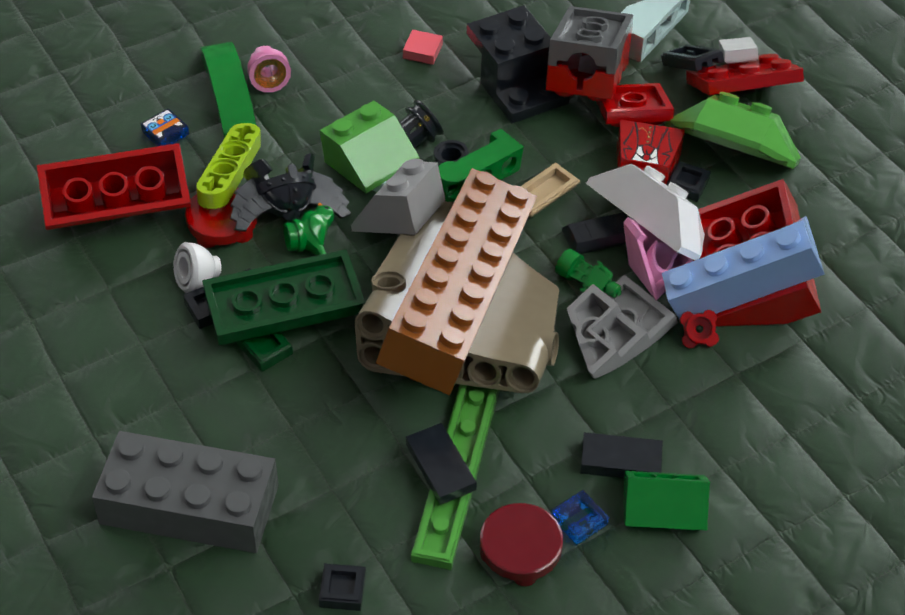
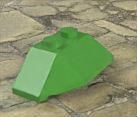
[665,92,801,169]

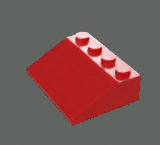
[692,179,821,326]

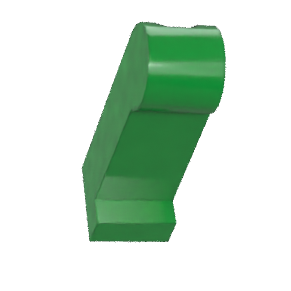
[438,128,524,202]

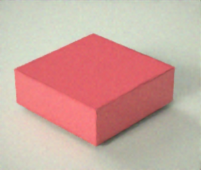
[403,29,443,65]

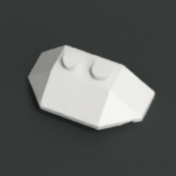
[586,164,705,260]

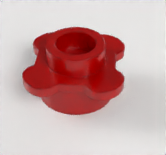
[680,310,719,348]

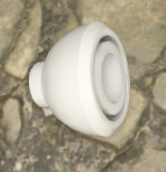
[174,242,221,293]

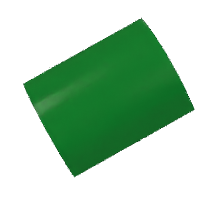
[624,471,710,531]

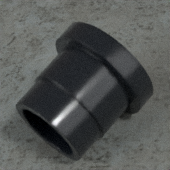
[434,140,468,166]

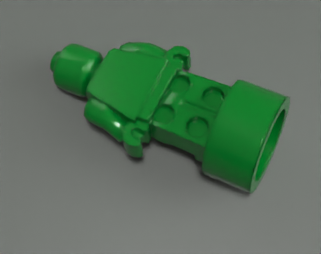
[555,248,622,298]

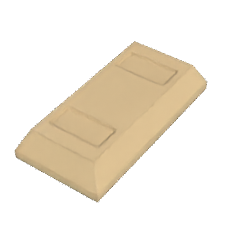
[521,162,580,218]

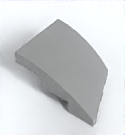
[566,275,678,379]

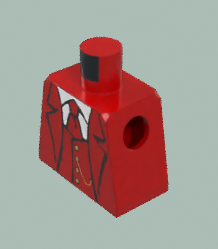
[617,120,685,184]

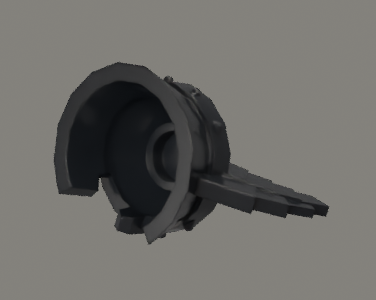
[230,153,351,232]

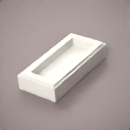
[719,37,758,64]

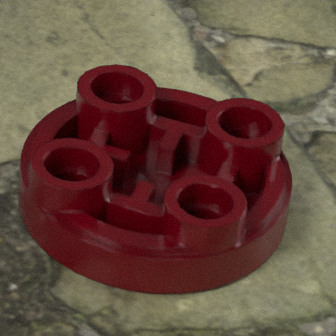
[480,503,563,586]

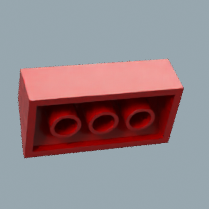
[37,143,191,230]

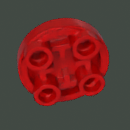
[185,188,258,248]

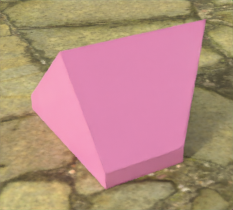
[624,217,693,300]

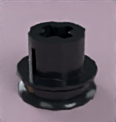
[399,100,444,148]

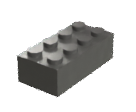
[92,431,279,553]

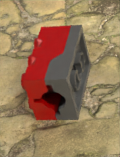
[546,6,633,101]

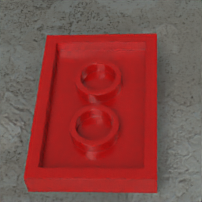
[686,54,804,95]

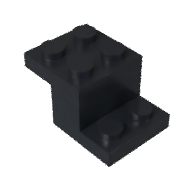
[466,5,570,124]

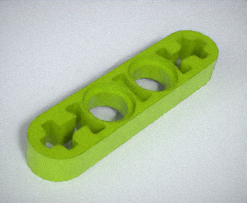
[196,123,261,209]

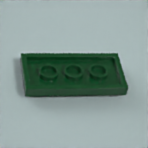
[202,249,365,345]

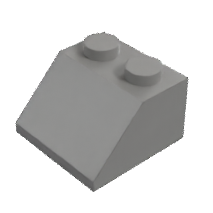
[351,159,445,235]

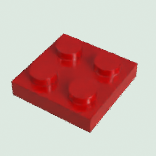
[596,83,674,127]

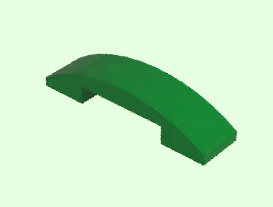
[200,42,256,138]

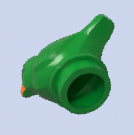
[283,203,334,256]

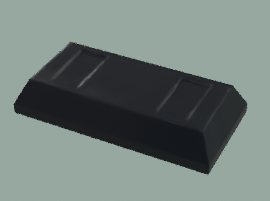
[562,212,630,254]

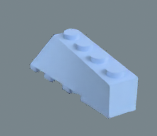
[662,216,824,320]

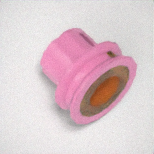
[247,46,291,92]

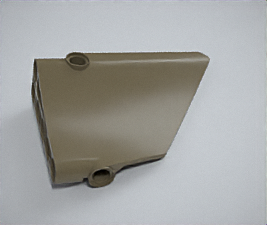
[355,201,559,393]

